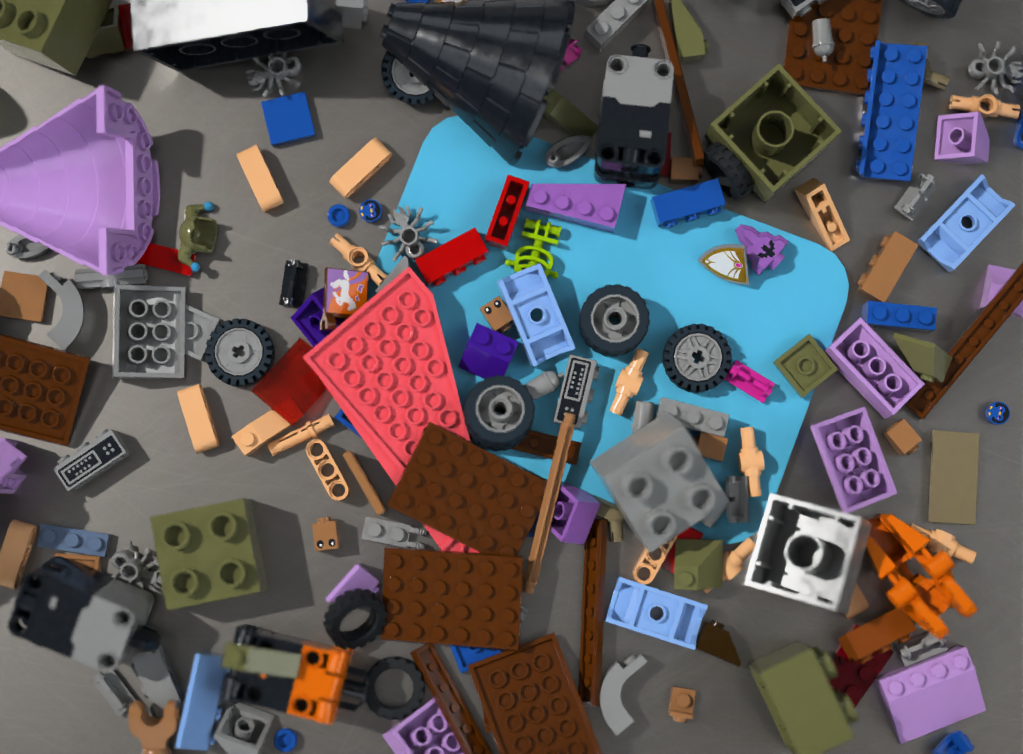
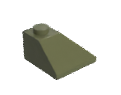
[893,333,953,384]
[674,538,723,590]

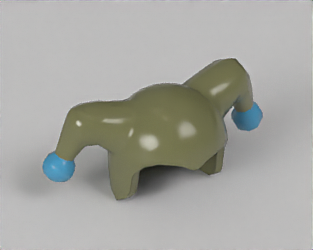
[178,202,217,272]

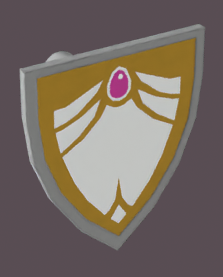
[697,244,750,285]

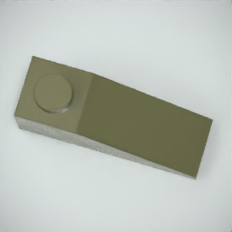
[668,0,708,63]
[542,89,599,138]
[221,641,302,679]

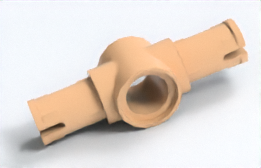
[949,94,1020,119]
[330,233,388,287]
[609,348,649,416]
[738,427,764,497]
[910,523,977,564]
[703,537,756,594]

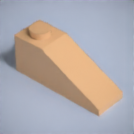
[794,178,850,252]
[231,398,305,456]

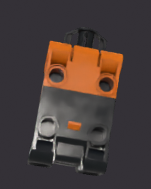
[219,624,370,724]

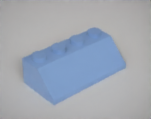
[175,650,231,750]

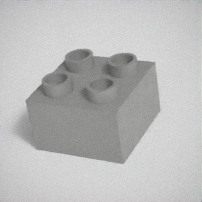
[590,411,729,553]
[745,493,872,615]

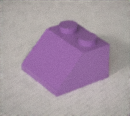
[550,481,601,544]

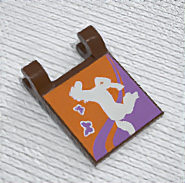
[320,267,369,331]

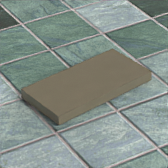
[928,430,980,525]

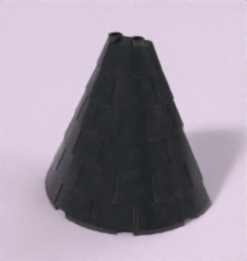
[379,0,575,166]

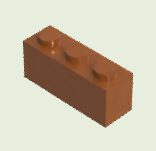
[838,608,917,664]

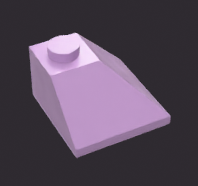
[934,112,990,164]
[980,264,1023,318]
[325,563,381,602]

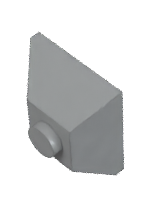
[214,701,275,754]

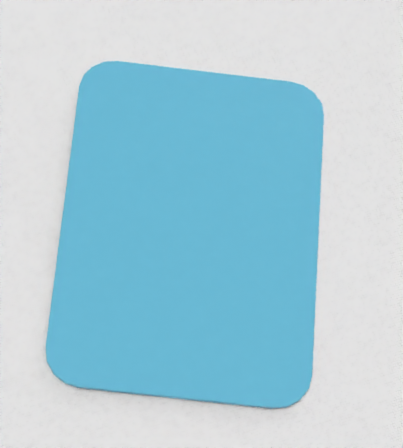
[368,115,849,545]

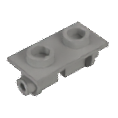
[894,172,938,221]
[724,476,749,523]
[896,632,948,667]
[91,671,137,717]

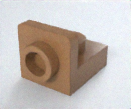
[668,686,696,723]

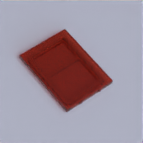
[251,338,327,427]

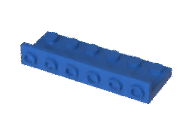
[856,40,928,182]

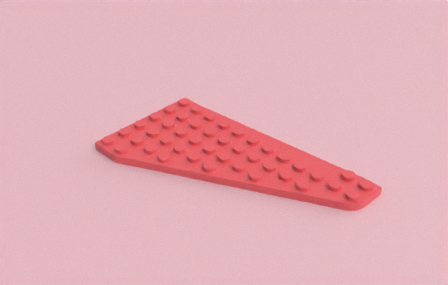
[302,267,480,553]

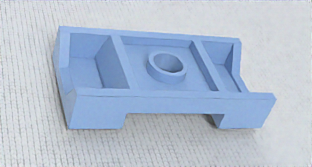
[916,174,1015,273]
[496,263,576,367]
[604,576,708,650]

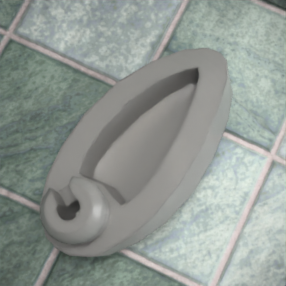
[545,135,591,168]
[5,235,50,259]

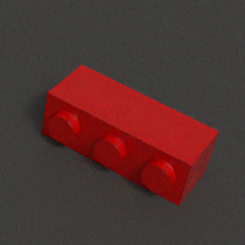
[485,175,530,251]
[415,228,489,287]

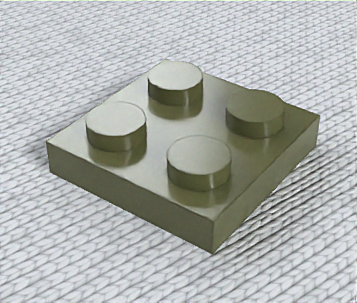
[772,334,838,398]

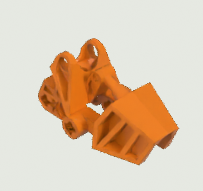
[865,513,978,640]

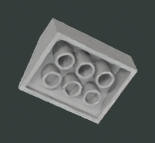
[112,284,185,379]

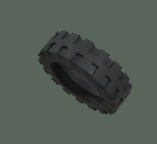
[703,142,753,201]
[323,588,387,650]
[364,656,425,720]

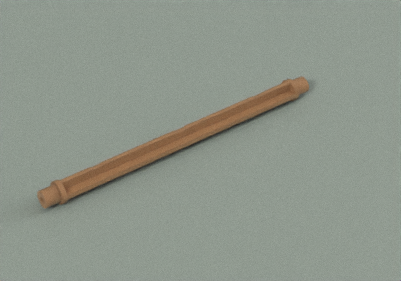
[523,412,576,594]

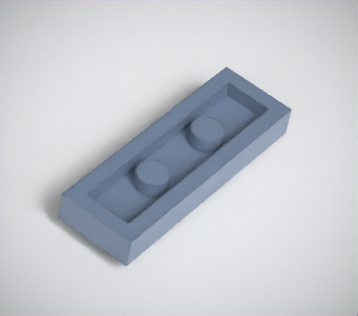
[37,523,111,557]

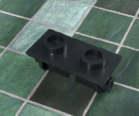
[279,259,309,308]

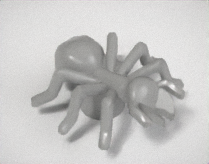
[968,41,1023,95]
[247,53,301,97]
[379,206,438,262]
[110,541,162,592]

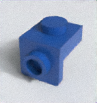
[932,730,975,754]

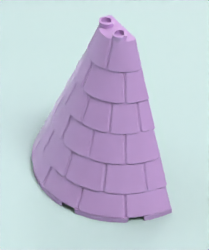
[0,85,160,275]

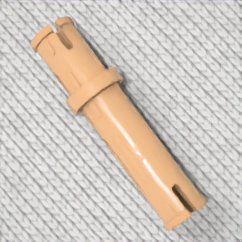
[267,413,335,456]

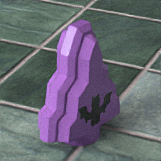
[735,224,789,276]

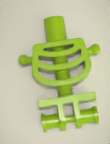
[505,217,562,279]

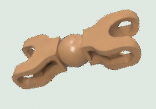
[129,700,180,754]

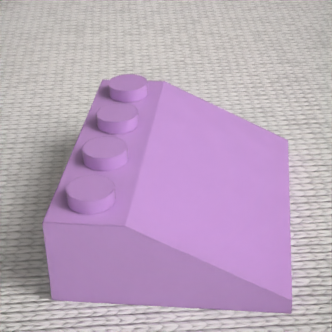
[810,406,897,513]
[874,645,986,744]
[382,697,464,754]

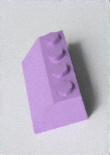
[824,317,924,419]

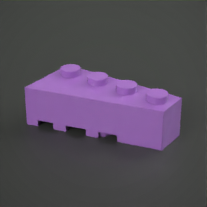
[525,184,626,233]

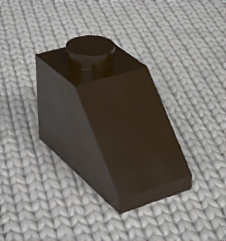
[695,620,741,667]

